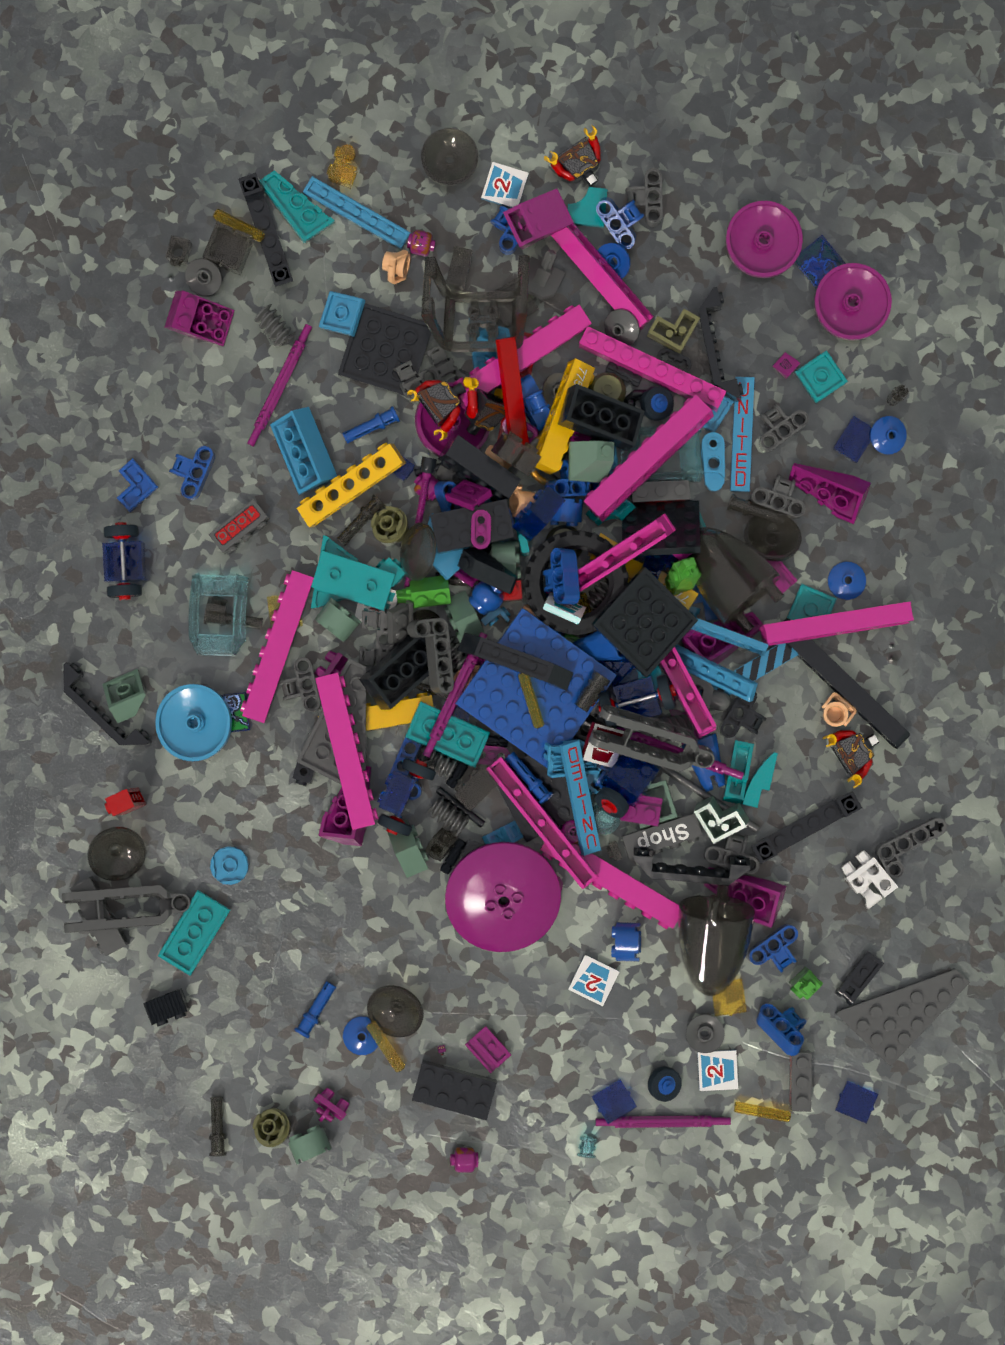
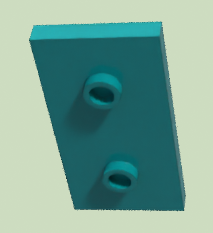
[311,550,396,611]
[405,701,490,768]
[158,890,231,976]

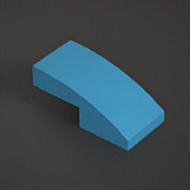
[482,820,523,845]

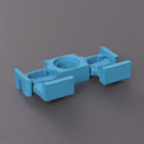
[544,739,600,778]

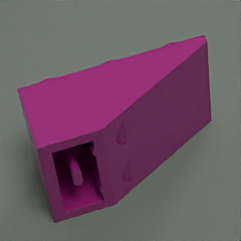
[503,188,574,249]
[164,290,235,346]

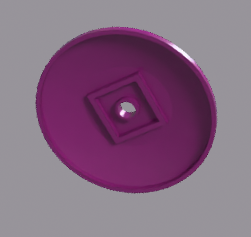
[445,842,561,952]

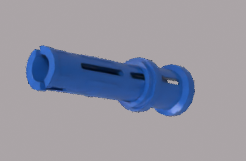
[342,406,400,444]
[505,752,553,805]
[294,981,336,1039]

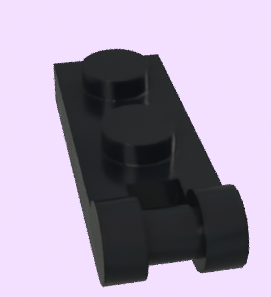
[835,951,884,1005]

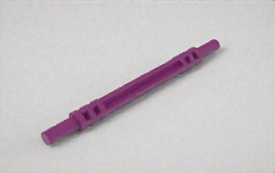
[247,324,312,447]
[422,632,488,758]
[616,726,744,780]
[595,1115,731,1128]

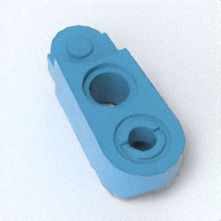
[700,432,725,492]

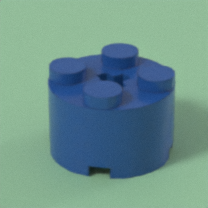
[550,497,583,526]
[611,922,641,962]

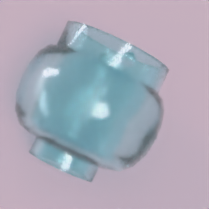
[593,804,621,835]

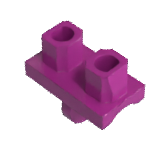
[314,651,348,677]
[313,1088,349,1122]

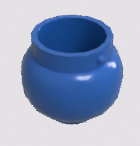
[469,581,504,615]

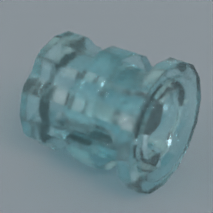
[577,1136,597,1158]

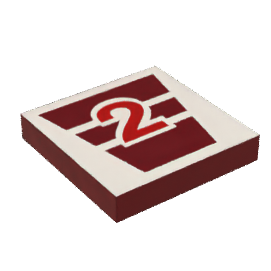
[582,722,624,768]

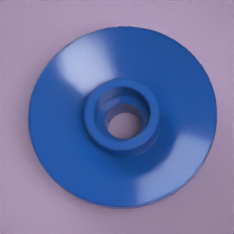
[598,243,631,279]
[870,416,907,454]
[828,562,866,600]
[343,1016,381,1055]

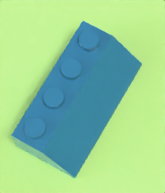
[270,407,337,495]

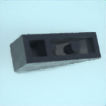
[457,547,518,594]

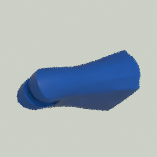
[573,631,625,661]
[680,733,726,792]

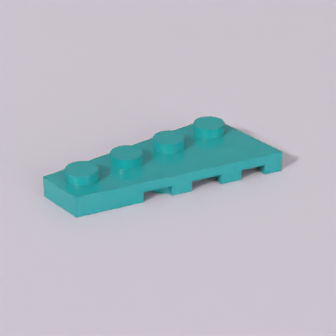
[259,170,335,243]

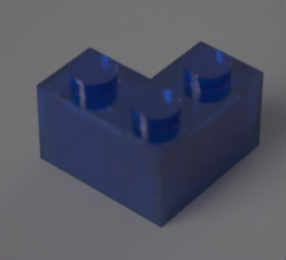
[512,486,566,542]

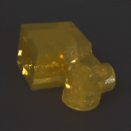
[327,144,358,189]

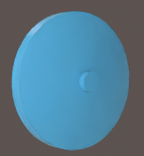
[155,684,232,761]

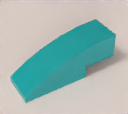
[722,740,754,804]
[742,752,778,808]

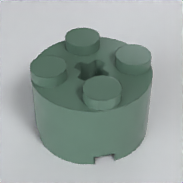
[492,540,521,579]
[315,598,361,642]
[288,1125,332,1165]

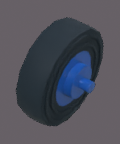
[640,386,674,421]
[647,1066,682,1102]

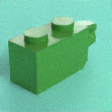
[665,557,702,595]
[396,576,451,608]
[789,967,823,1000]

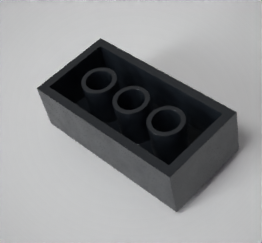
[558,384,645,451]
[437,435,521,501]
[430,499,514,554]
[359,631,441,710]
[412,1060,497,1121]

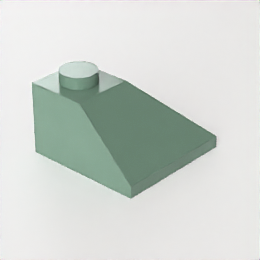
[568,441,614,483]
[103,669,145,723]

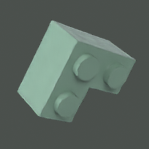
[444,590,487,643]
[694,796,749,844]
[386,819,429,878]

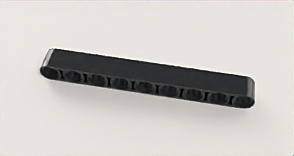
[784,618,910,749]

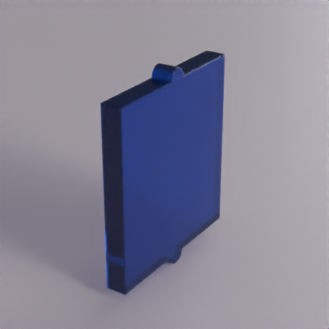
[592,1079,637,1124]
[835,1081,879,1124]

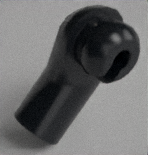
[624,389,647,407]

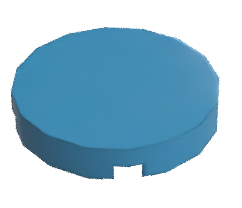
[210,846,249,885]

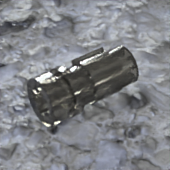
[574,670,610,712]

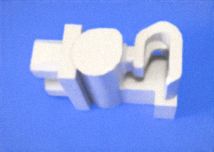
[841,850,898,909]

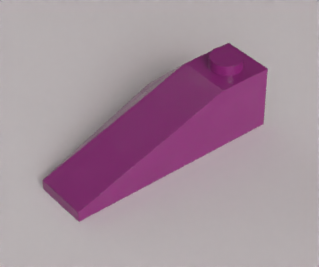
[789,463,871,524]
[682,612,764,664]
[318,766,371,846]
[704,867,787,928]

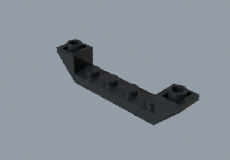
[238,173,293,287]
[699,287,744,402]
[458,632,574,691]
[63,662,152,745]
[752,791,862,864]
[633,846,750,886]

